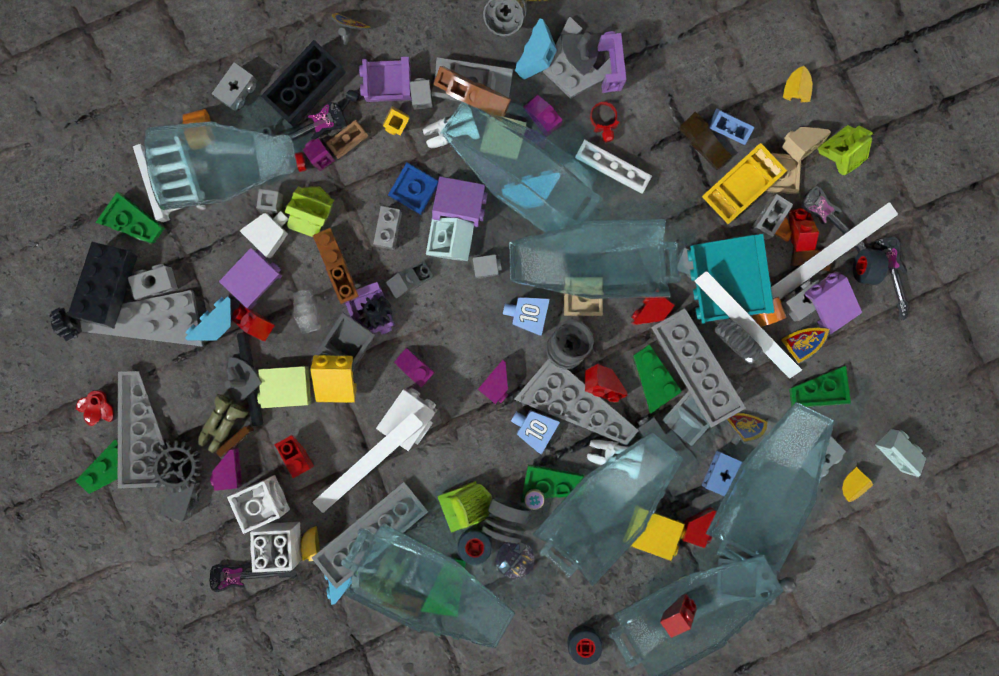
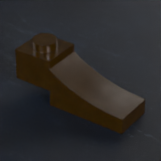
[679,112,732,170]

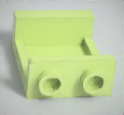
[257,366,311,408]

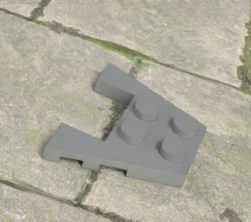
[543,17,612,98]

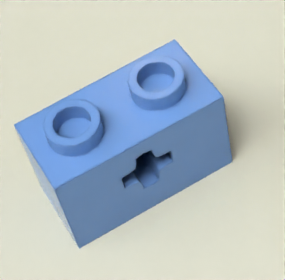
[708,108,754,145]
[702,451,742,497]

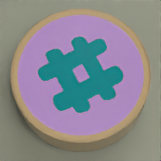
[525,489,544,510]

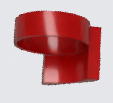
[590,102,620,142]

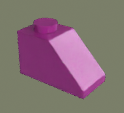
[523,95,563,137]
[303,138,335,171]
[394,348,435,388]
[478,360,508,404]
[210,448,243,491]

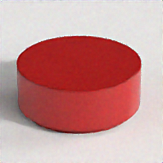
[295,152,307,172]

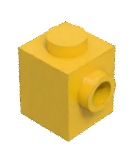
[383,106,409,136]

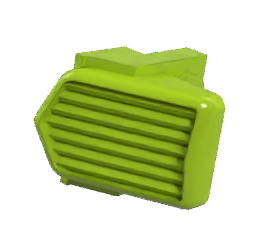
[818,125,873,175]
[285,186,334,237]
[437,481,492,532]

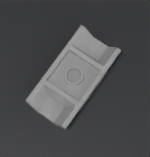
[431,57,513,102]
[662,377,743,446]

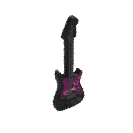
[265,102,346,148]
[801,186,866,253]
[872,236,910,320]
[209,563,297,592]

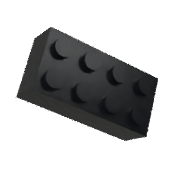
[261,40,346,128]
[67,242,138,329]

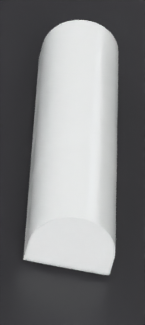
[575,140,652,194]

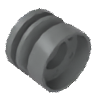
[483,0,528,36]
[546,320,594,369]
[482,498,531,543]

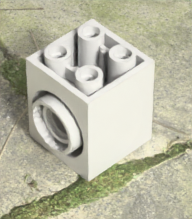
[376,387,438,451]
[227,475,290,534]
[250,522,302,572]

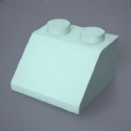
[426,218,474,261]
[875,429,926,477]

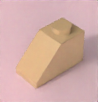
[782,127,831,163]

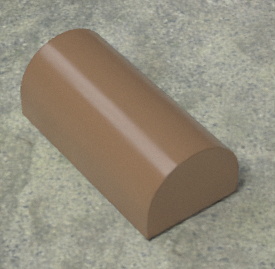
[326,120,368,159]

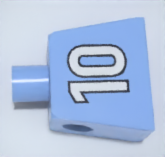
[503,298,550,336]
[511,410,560,454]

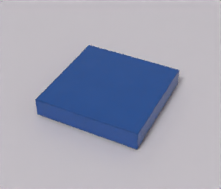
[388,163,439,215]

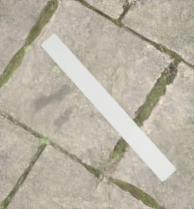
[771,203,898,299]
[695,272,802,378]
[313,413,423,513]

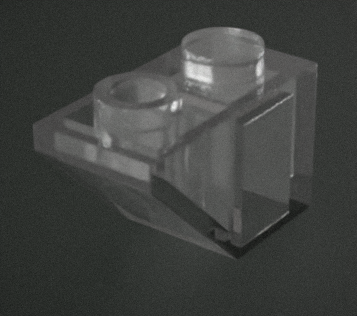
[293,288,321,334]

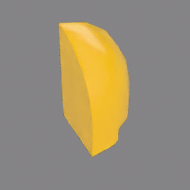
[783,66,813,102]
[842,467,873,502]
[301,526,320,561]

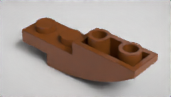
[434,66,511,117]
[312,228,359,304]

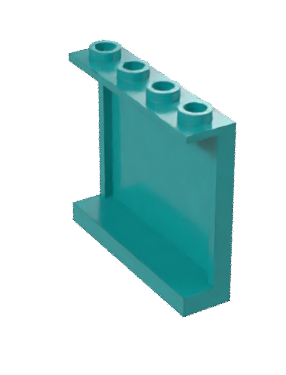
[687,234,775,323]

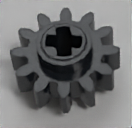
[357,295,393,329]
[49,307,79,341]

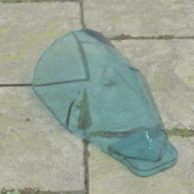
[144,121,297,210]

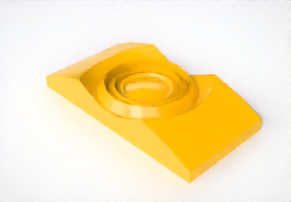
[702,143,787,224]

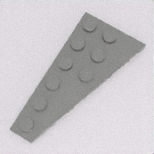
[80,290,204,346]
[514,358,639,445]
[118,371,178,488]

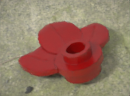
[76,390,114,426]

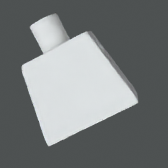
[240,211,289,258]

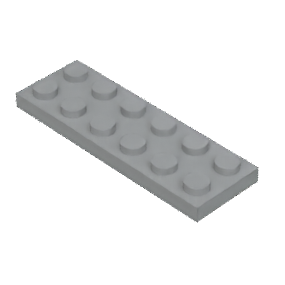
[651,308,746,428]
[312,482,428,589]

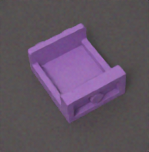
[597,31,626,93]
[359,57,412,102]
[432,177,488,227]
[219,248,283,309]
[805,272,862,334]
[346,282,395,335]

